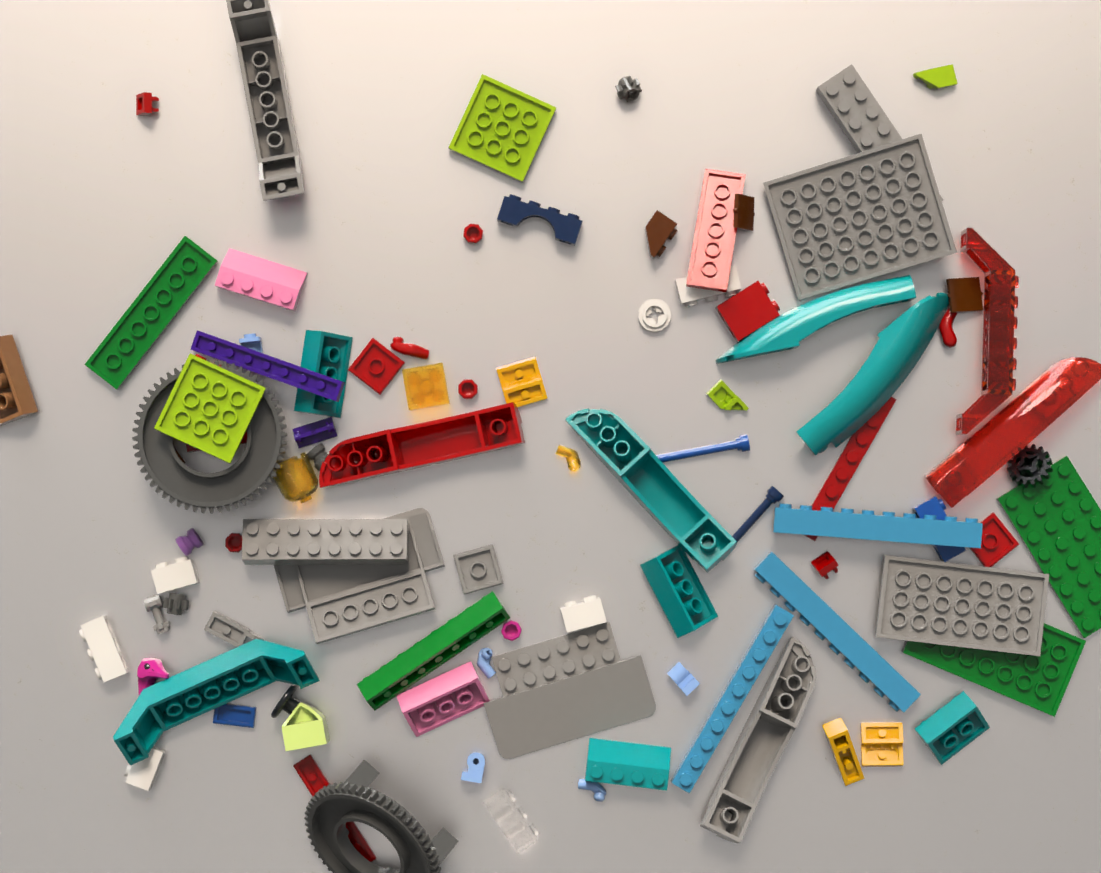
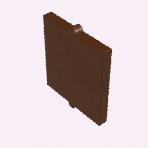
[733,194,755,231]
[946,277,983,313]

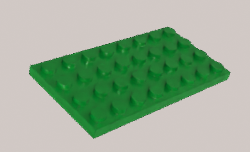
[997,456,1101,638]
[902,623,1086,717]

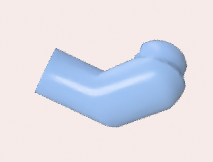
[477,648,496,679]
[578,779,606,802]

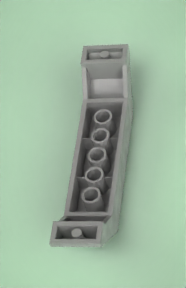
[226,0,304,201]

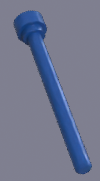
[656,434,750,462]

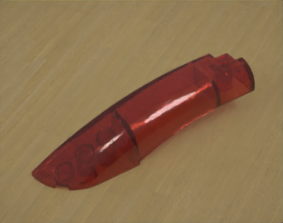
[925,357,1101,508]

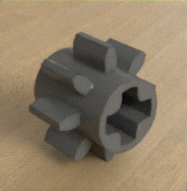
[615,76,642,102]
[163,593,189,615]

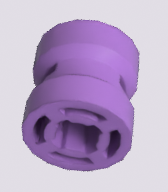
[175,528,204,556]

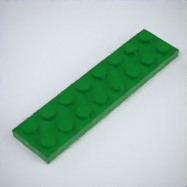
[84,236,218,390]

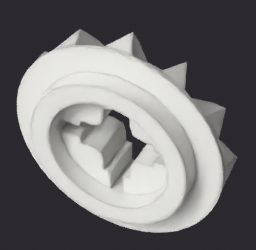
[638,299,671,331]

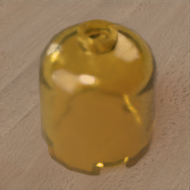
[272,452,319,504]

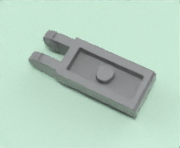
[204,611,264,647]

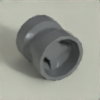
[306,443,328,471]

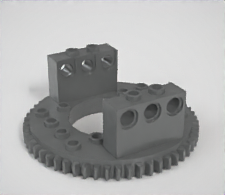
[132,360,287,514]
[304,760,459,873]

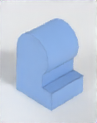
[667,662,700,696]
[461,752,485,783]

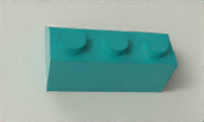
[915,691,990,765]

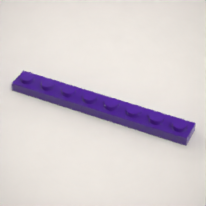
[190,330,345,402]

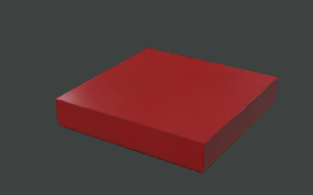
[348,338,405,395]
[968,512,1019,567]

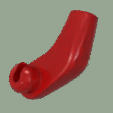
[939,307,958,348]
[390,337,429,360]

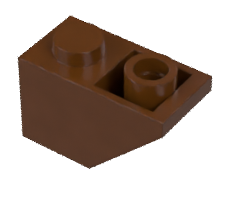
[645,210,678,259]

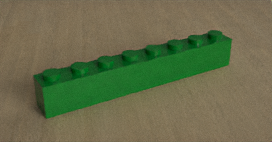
[357,591,510,711]

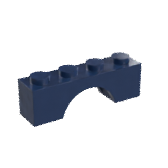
[497,194,582,246]

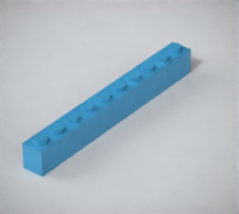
[773,504,983,548]
[754,552,921,712]
[671,604,794,793]

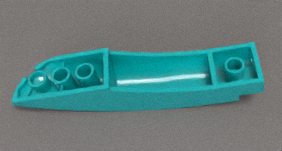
[716,275,916,364]
[797,292,949,455]
[565,408,737,573]

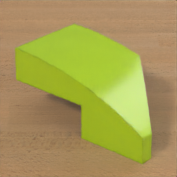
[913,64,958,89]
[706,379,749,410]

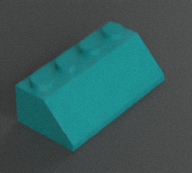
[294,330,353,418]
[640,545,718,638]
[585,738,671,791]

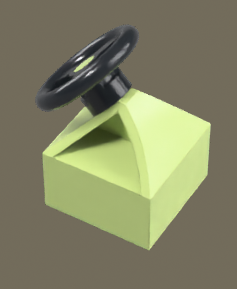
[271,684,330,751]

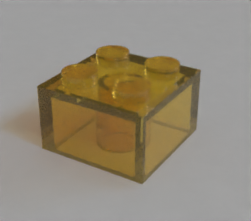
[402,363,450,411]

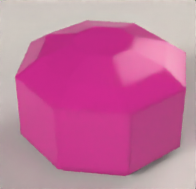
[501,620,522,641]

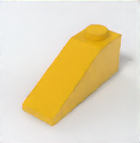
[822,718,865,786]

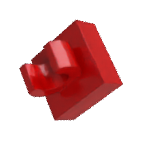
[136,92,159,116]
[811,551,839,579]

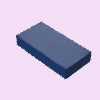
[213,704,257,728]

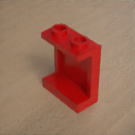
[715,281,780,342]

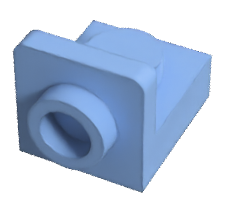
[239,334,263,353]

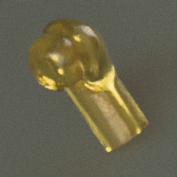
[556,445,581,471]

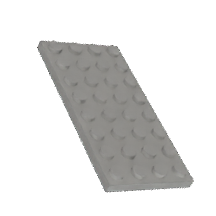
[875,555,1049,656]

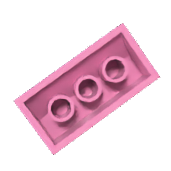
[215,248,307,312]
[396,661,490,737]

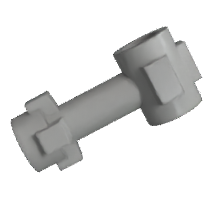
[144,595,170,634]

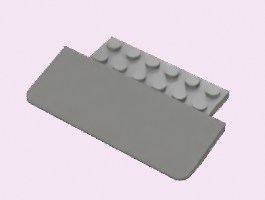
[274,508,445,644]
[484,622,656,759]

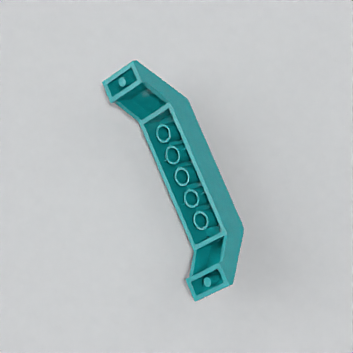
[113,639,320,766]

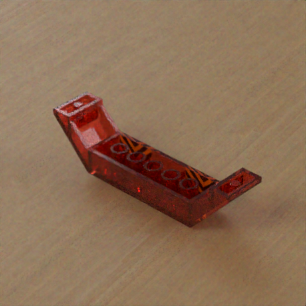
[956,228,1019,436]

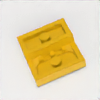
[496,357,547,407]
[861,723,904,767]

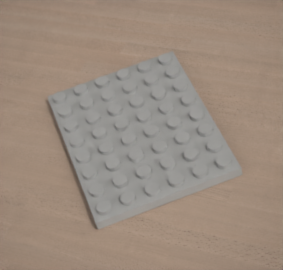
[763,134,957,300]

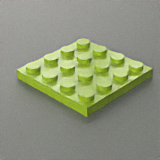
[448,74,556,182]
[154,353,266,464]

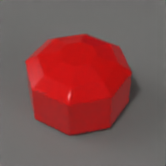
[463,224,483,244]
[458,380,478,399]
[225,533,242,552]

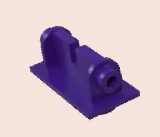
[293,417,337,448]

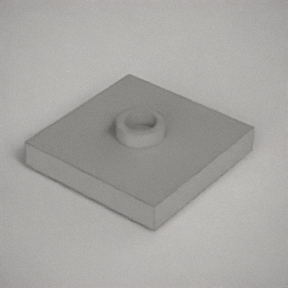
[453,544,504,595]

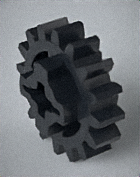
[1007,444,1053,488]

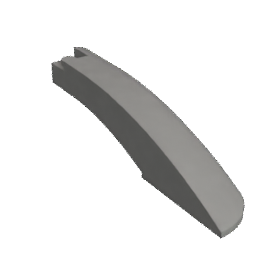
[700,637,816,843]

